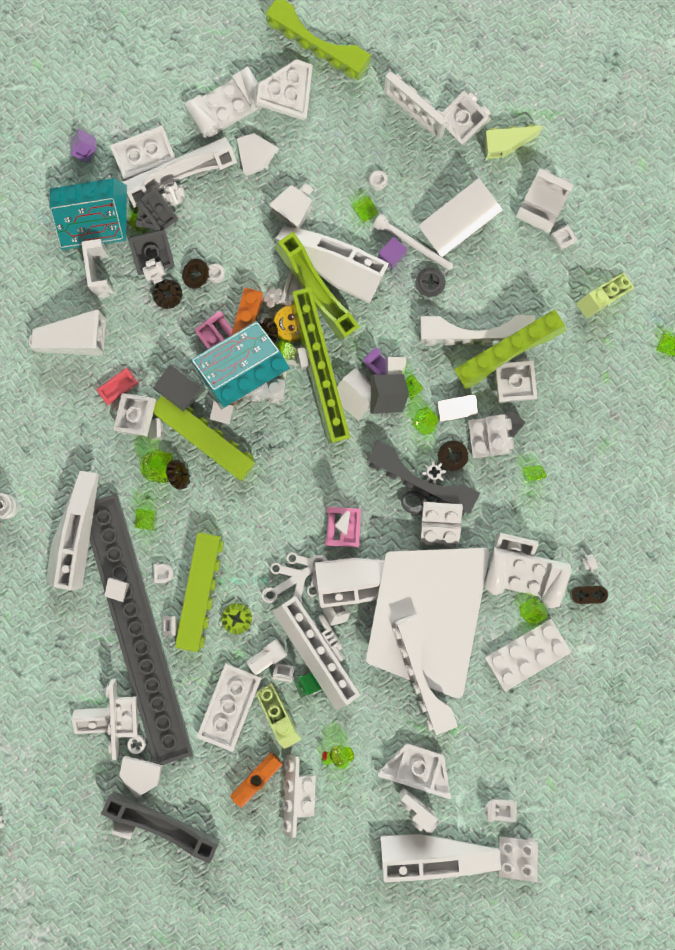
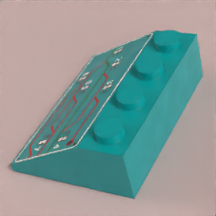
[49,178,127,250]
[191,321,290,410]

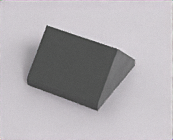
[153,364,206,412]

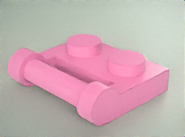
[194,311,233,349]
[324,507,361,547]

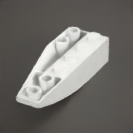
[275,226,389,304]
[46,471,99,590]
[315,558,385,608]
[380,833,501,882]

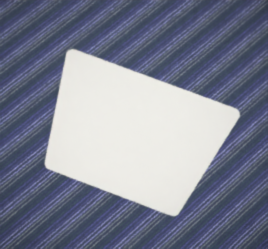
[366,548,490,698]

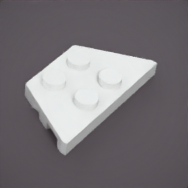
[377,743,451,799]

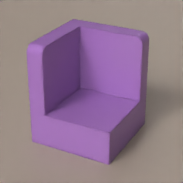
[70,129,96,163]
[378,237,408,270]
[362,347,385,375]

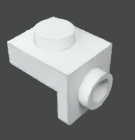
[485,798,517,822]

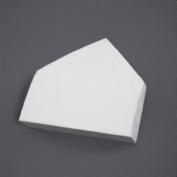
[237,133,279,176]
[120,756,163,798]

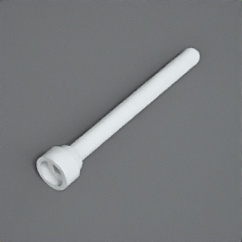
[373,213,453,270]

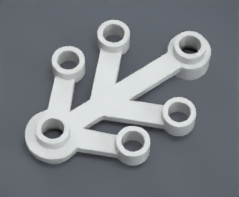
[262,552,328,604]

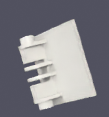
[499,836,538,882]

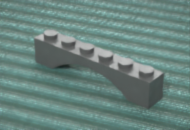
[366,440,480,516]
[101,791,220,864]

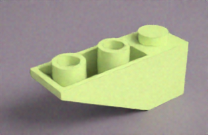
[484,124,542,159]
[576,273,634,319]
[256,684,302,749]

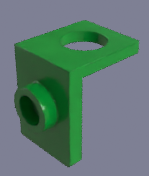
[294,672,322,698]

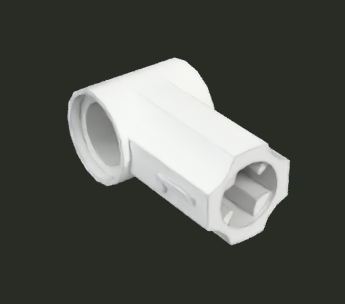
[247,639,288,675]

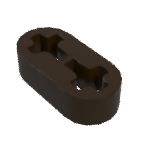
[570,586,608,604]

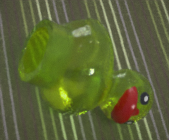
[321,745,354,770]

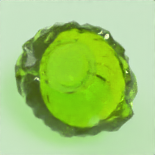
[139,449,173,484]

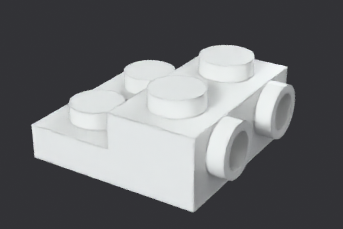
[443,90,491,146]
[494,358,537,403]
[246,363,288,404]
[113,393,156,437]
[469,414,514,458]
[420,502,463,547]
[399,787,438,833]

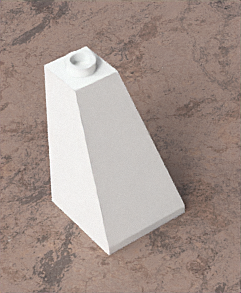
[29,310,107,356]

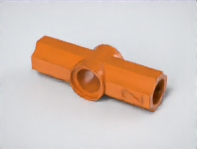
[230,752,283,808]

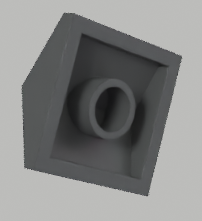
[128,229,175,275]
[370,374,409,414]

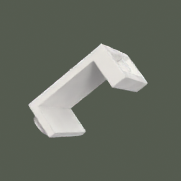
[82,239,114,298]

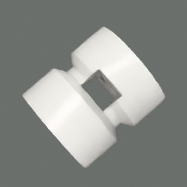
[0,493,19,519]

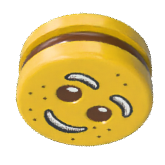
[274,305,301,343]

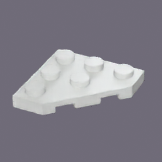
[253,59,313,120]

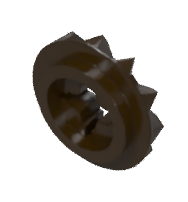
[182,259,210,289]
[152,279,183,309]
[258,318,278,344]
[438,440,468,471]
[166,459,191,490]

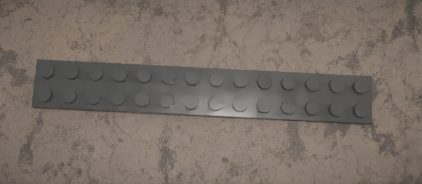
[90,494,194,765]

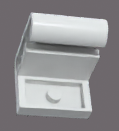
[516,169,574,233]

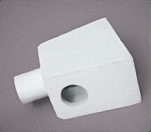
[269,183,313,229]

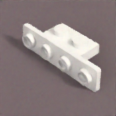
[106,679,138,760]
[282,754,316,838]

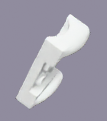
[184,67,263,140]
[485,547,572,608]

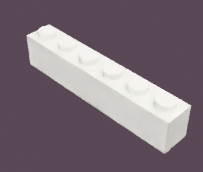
[272,596,360,710]

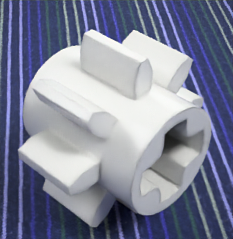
[161,182,185,206]
[142,259,166,284]
[421,461,446,485]

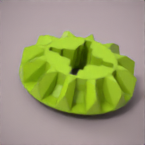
[221,603,252,634]

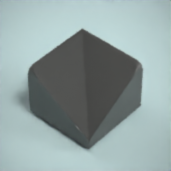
[507,411,526,437]

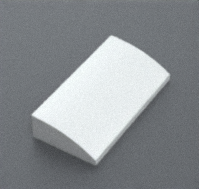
[418,178,503,257]

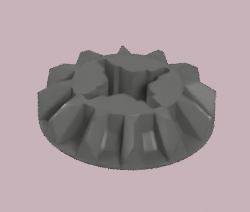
[415,267,446,298]

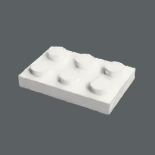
[110,126,176,181]

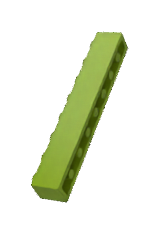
[289,287,350,443]

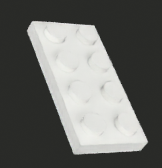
[384,71,447,140]
[484,618,571,692]
[196,663,262,752]

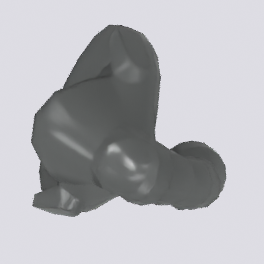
[401,491,428,516]

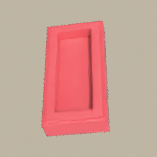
[96,368,139,406]

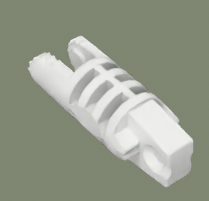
[312,614,345,662]

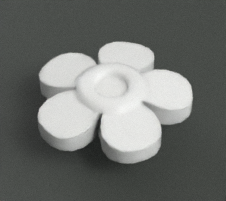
[264,288,283,308]

